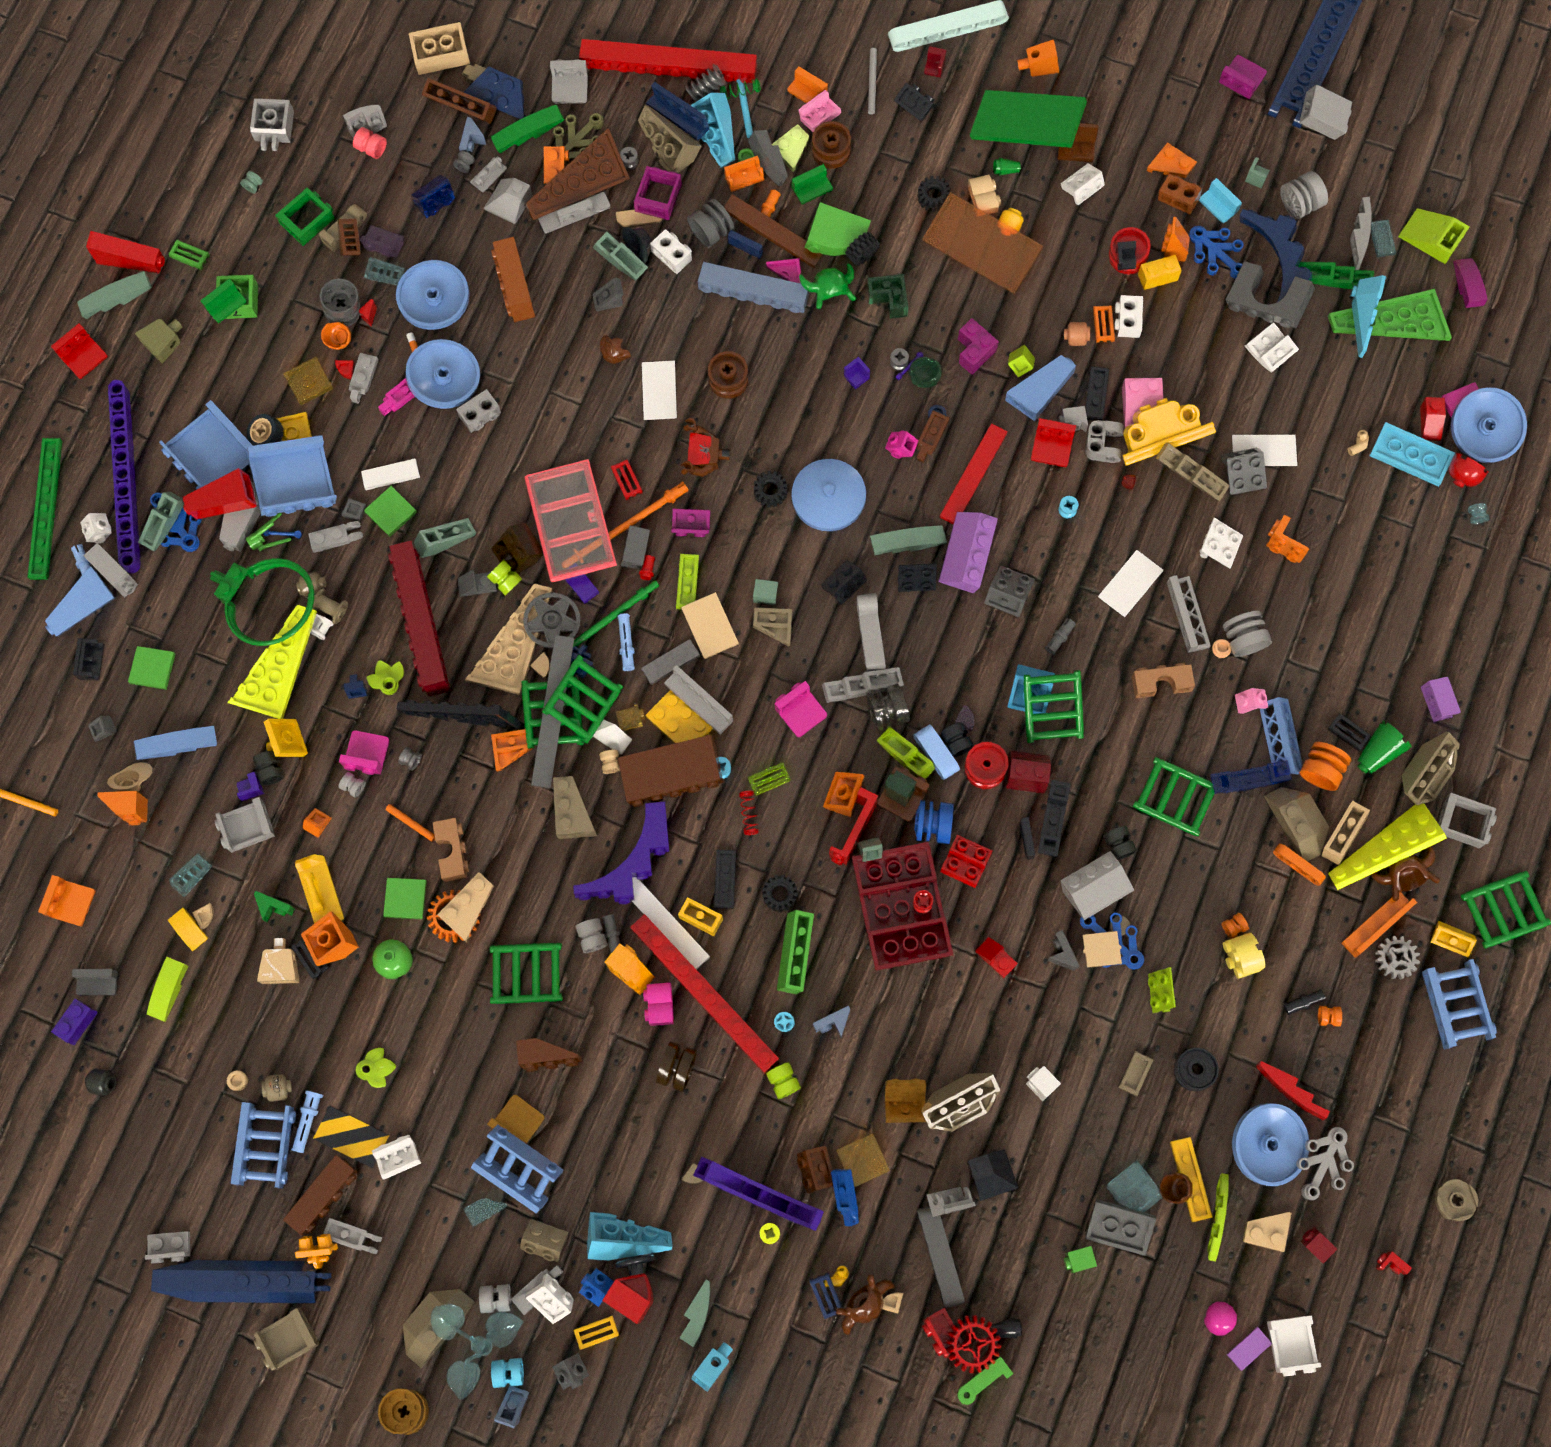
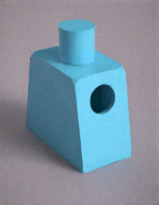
[691,1342,733,1392]

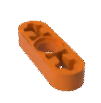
[1273,844,1326,886]

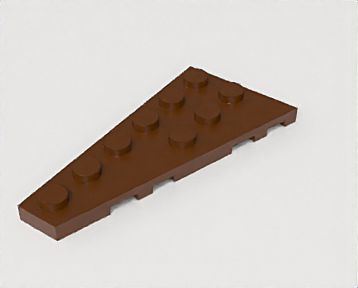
[525,128,630,221]

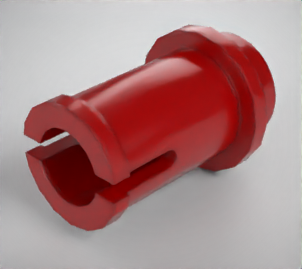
[639,555,655,580]

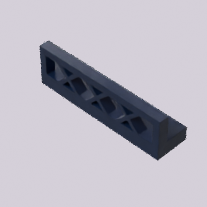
[646,82,710,141]

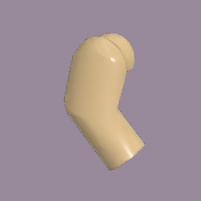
[1347,430,1369,456]

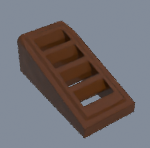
[338,219,361,256]

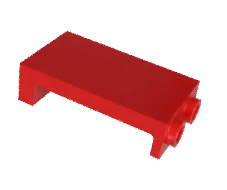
[829,787,878,865]

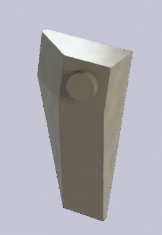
[638,105,701,173]

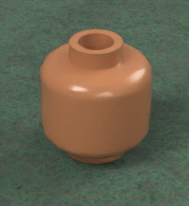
[1064,322,1090,346]

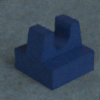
[344,674,368,699]

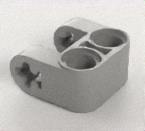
[1085,420,1124,463]

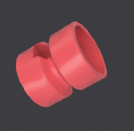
[353,127,387,159]

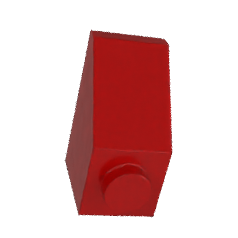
[1420,397,1446,441]

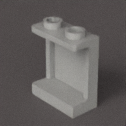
[214,797,275,853]

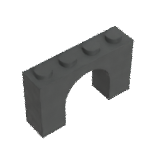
[1226,261,1315,328]

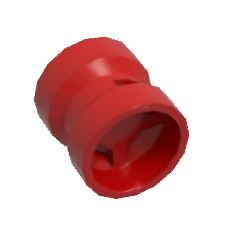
[913,890,933,914]

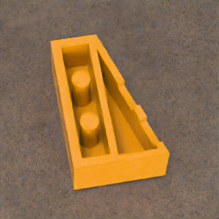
[605,944,655,995]

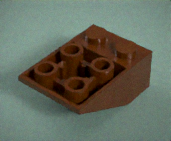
[516,1038,583,1072]

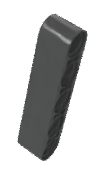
[917,1206,965,1309]

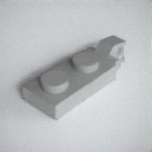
[349,353,379,404]
[511,1265,563,1315]

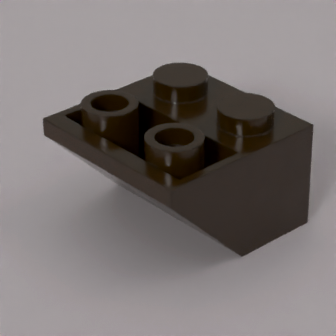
[491,523,543,574]

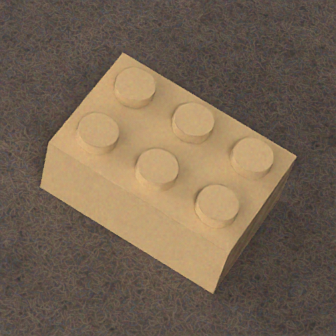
[409,22,470,75]

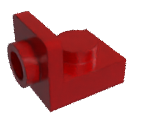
[1375,1251,1412,1275]

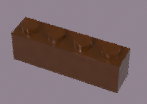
[421,78,497,124]
[283,1155,358,1236]

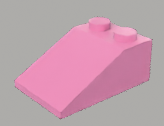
[1122,378,1163,429]

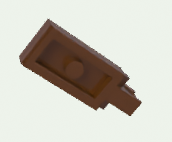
[916,410,950,463]

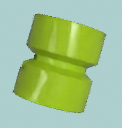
[487,560,522,595]
[766,1062,801,1099]

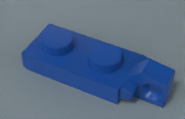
[831,1169,859,1226]

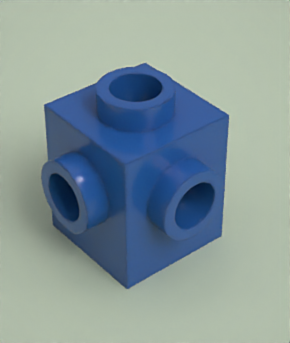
[579,1268,614,1307]

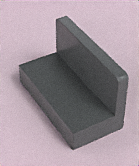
[72,969,118,996]

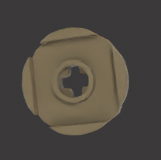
[1435,1179,1478,1221]

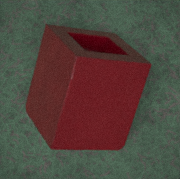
[924,46,947,78]

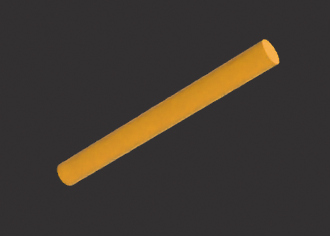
[0,789,58,816]

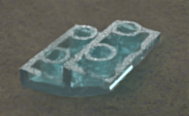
[1105,1161,1162,1212]

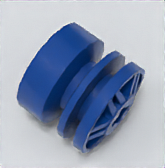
[914,800,954,844]

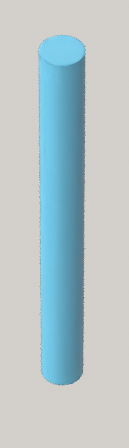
[736,79,753,138]

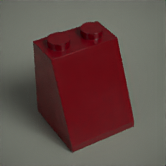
[1006,751,1051,793]

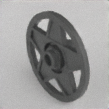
[523,593,581,648]

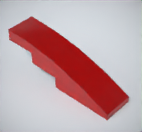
[1256,1061,1330,1120]

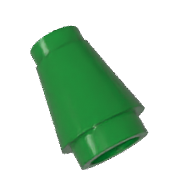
[993,157,1021,176]

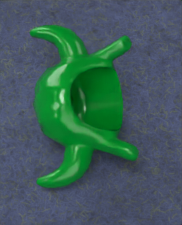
[799,263,856,309]

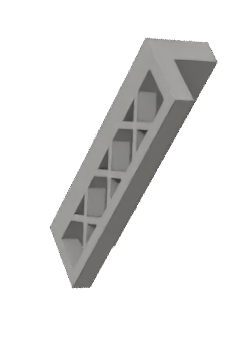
[1167,575,1211,653]
[664,665,733,735]

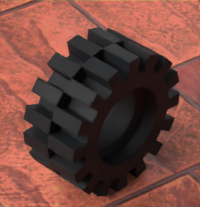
[918,176,951,212]
[845,232,880,266]
[754,471,787,507]
[762,875,798,912]

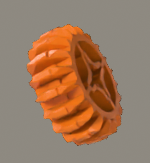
[427,890,481,943]

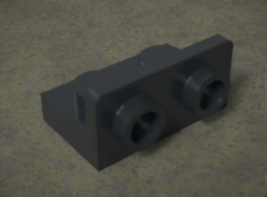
[894,83,937,122]

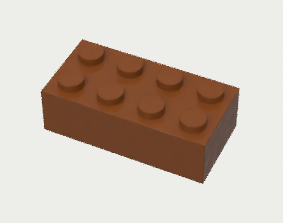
[491,237,535,322]

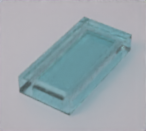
[1371,220,1396,258]

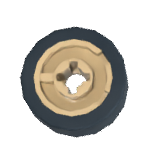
[246,414,284,446]

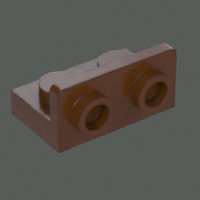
[797,1146,833,1193]

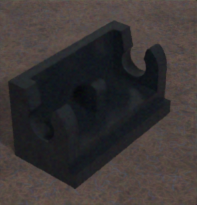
[73,638,104,681]

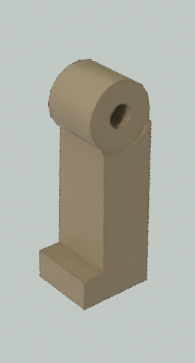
[318,204,367,252]

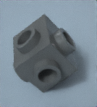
[552,1353,589,1390]

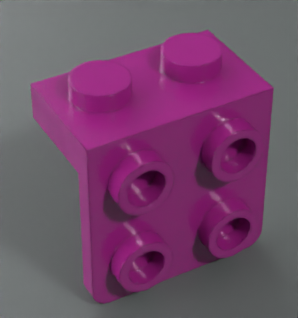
[1219,55,1267,99]

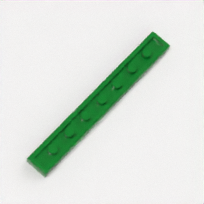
[27,438,62,580]

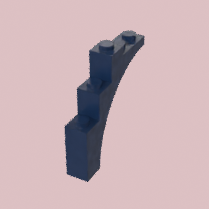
[1240,209,1312,302]

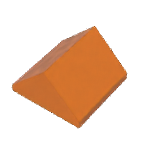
[823,772,864,817]

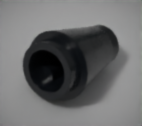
[991,1318,1022,1339]

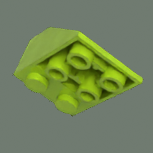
[1398,208,1470,264]

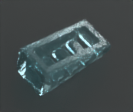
[364,257,405,285]
[169,854,212,897]

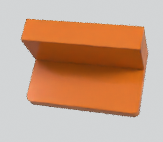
[787,66,828,103]

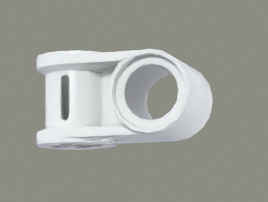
[310,614,334,640]

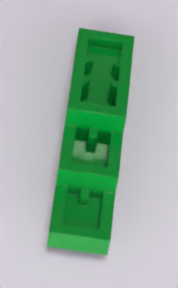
[491,105,564,153]
[1298,262,1375,289]

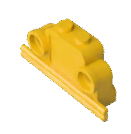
[1122,398,1216,466]

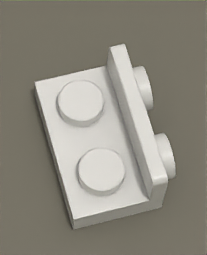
[1061,163,1105,205]
[526,1274,574,1324]

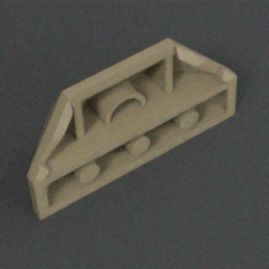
[1402,732,1460,805]
[1264,787,1329,862]
[921,1073,1001,1132]
[403,1289,476,1368]

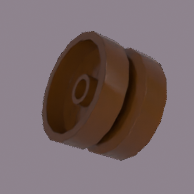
[812,121,851,169]
[708,351,748,399]

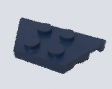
[464,67,526,119]

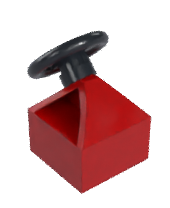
[602,1254,655,1324]

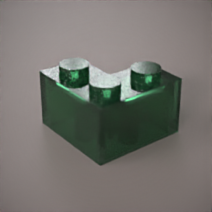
[867,274,908,319]

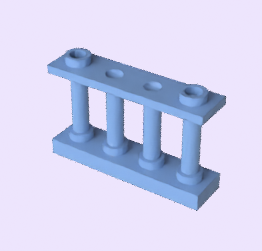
[1422,959,1497,1049]
[231,1102,296,1189]
[471,1125,564,1214]

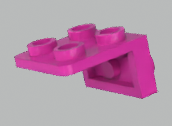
[775,681,827,737]
[339,731,389,775]

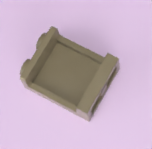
[253,1308,320,1371]

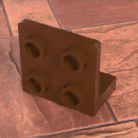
[1057,123,1099,163]

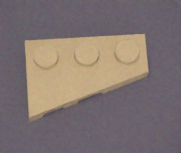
[438,872,494,942]

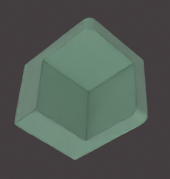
[1245,157,1270,189]
[753,579,778,605]

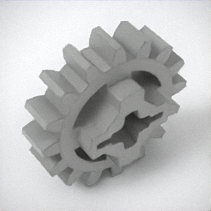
[1375,936,1420,980]

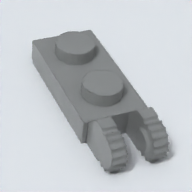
[308,521,363,552]
[323,1218,382,1254]

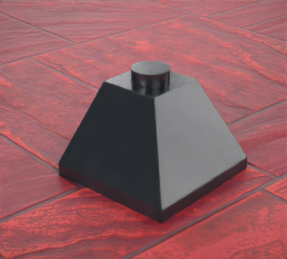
[967,1149,1018,1201]

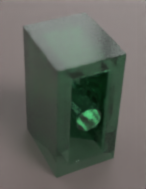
[884,770,917,807]

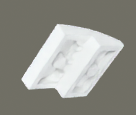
[1245,322,1299,372]

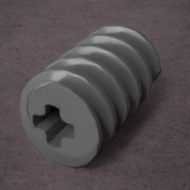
[686,64,725,102]

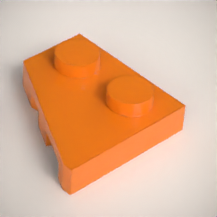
[491,729,533,772]

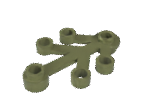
[553,113,604,162]

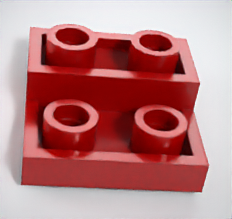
[940,835,992,888]

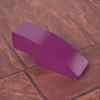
[1453,258,1488,308]

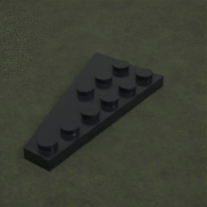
[396,700,525,730]

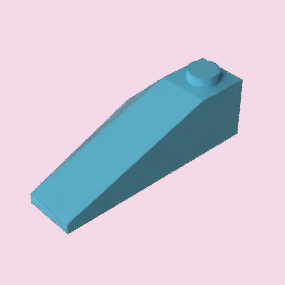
[587,1212,672,1261]

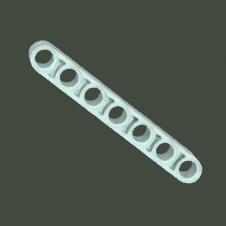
[888,0,1009,52]

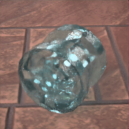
[1467,503,1490,524]

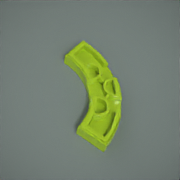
[1208,1173,1229,1262]

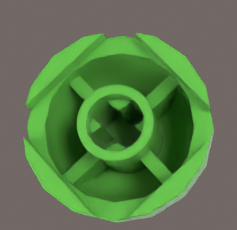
[372,939,413,979]

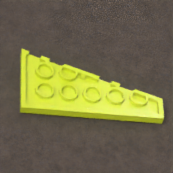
[228,605,317,719]
[1328,803,1447,890]

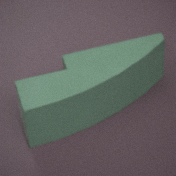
[593,232,648,281]
[138,492,184,551]
[858,837,883,862]
[680,1280,711,1347]

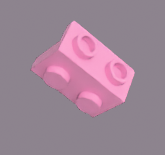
[799,90,841,132]

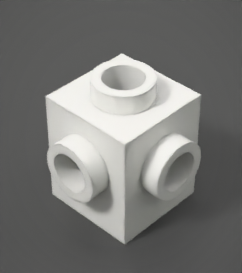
[80,513,112,543]

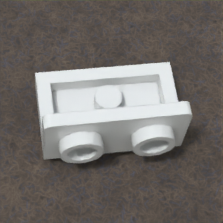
[372,1135,421,1180]

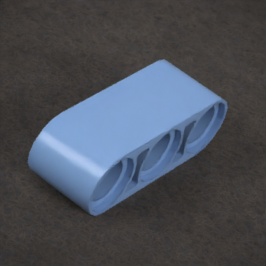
[913,724,960,780]

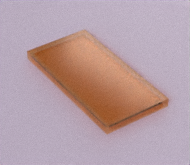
[922,192,1043,295]

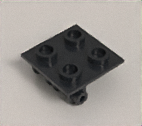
[897,563,937,592]

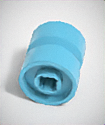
[491,1358,524,1388]

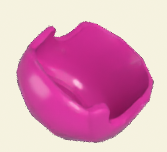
[1204,1301,1237,1336]

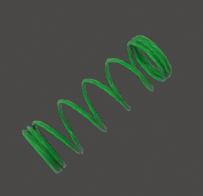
[720,78,761,99]

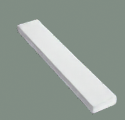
[632,877,710,970]

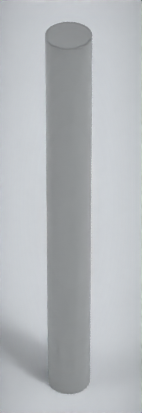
[868,48,877,114]

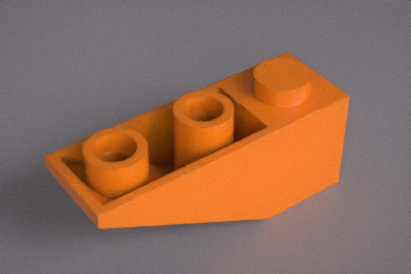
[1161,217,1190,262]

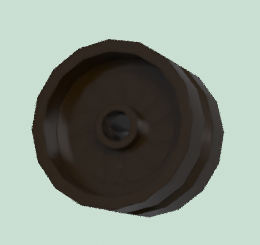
[656,1041,697,1092]

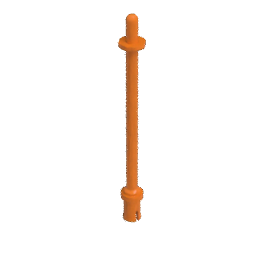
[562,481,689,569]

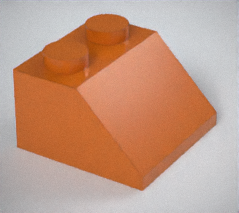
[97,791,148,825]

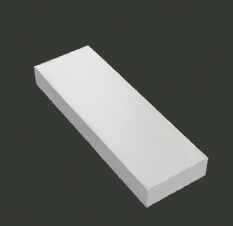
[361,459,420,490]

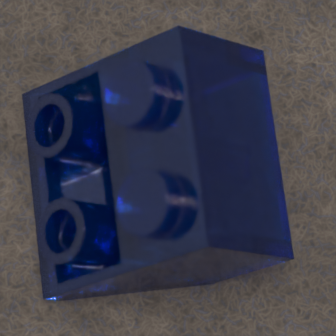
[411,175,455,219]

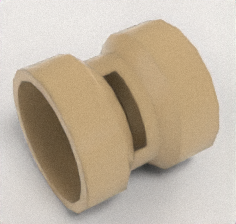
[599,750,620,774]

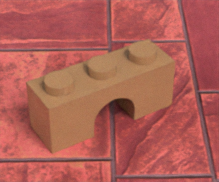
[1132,663,1195,698]
[433,818,470,882]

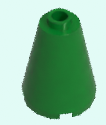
[1357,720,1412,774]

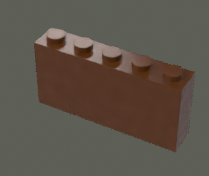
[618,735,724,807]

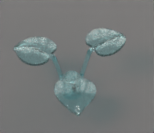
[431,1304,523,1400]

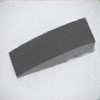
[748,130,788,186]

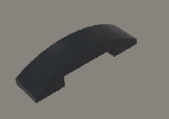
[1038,780,1071,857]

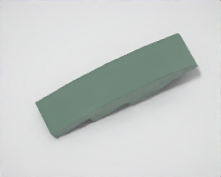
[77,271,152,319]
[870,525,947,556]

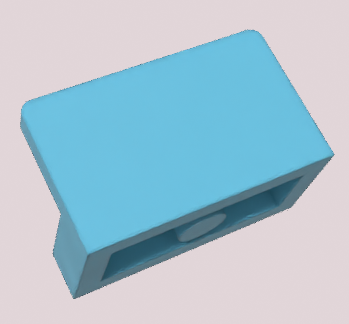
[1199,178,1242,224]

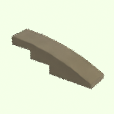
[1156,443,1230,501]

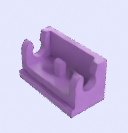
[1421,677,1461,722]

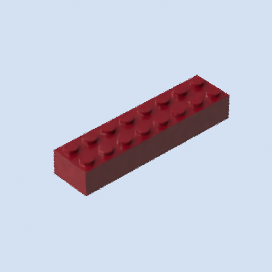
[388,540,451,697]

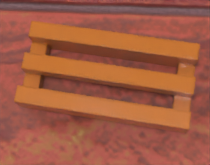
[1093,306,1115,343]

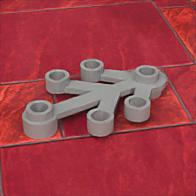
[1296,1127,1354,1200]

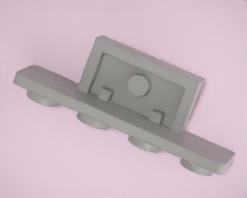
[538,192,611,234]

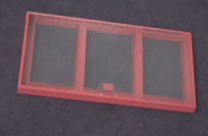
[524,459,617,582]

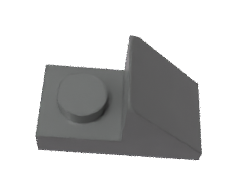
[592,277,624,311]
[458,570,497,597]
[1048,930,1079,971]

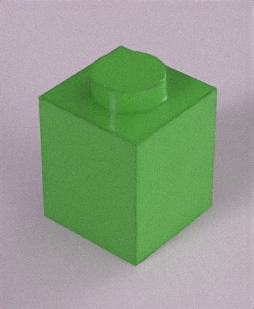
[1064,1246,1097,1273]

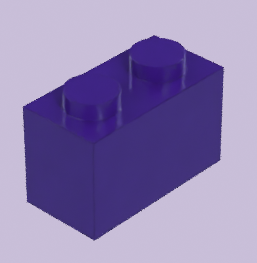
[51,999,98,1045]

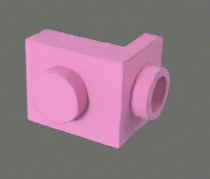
[1235,688,1268,714]

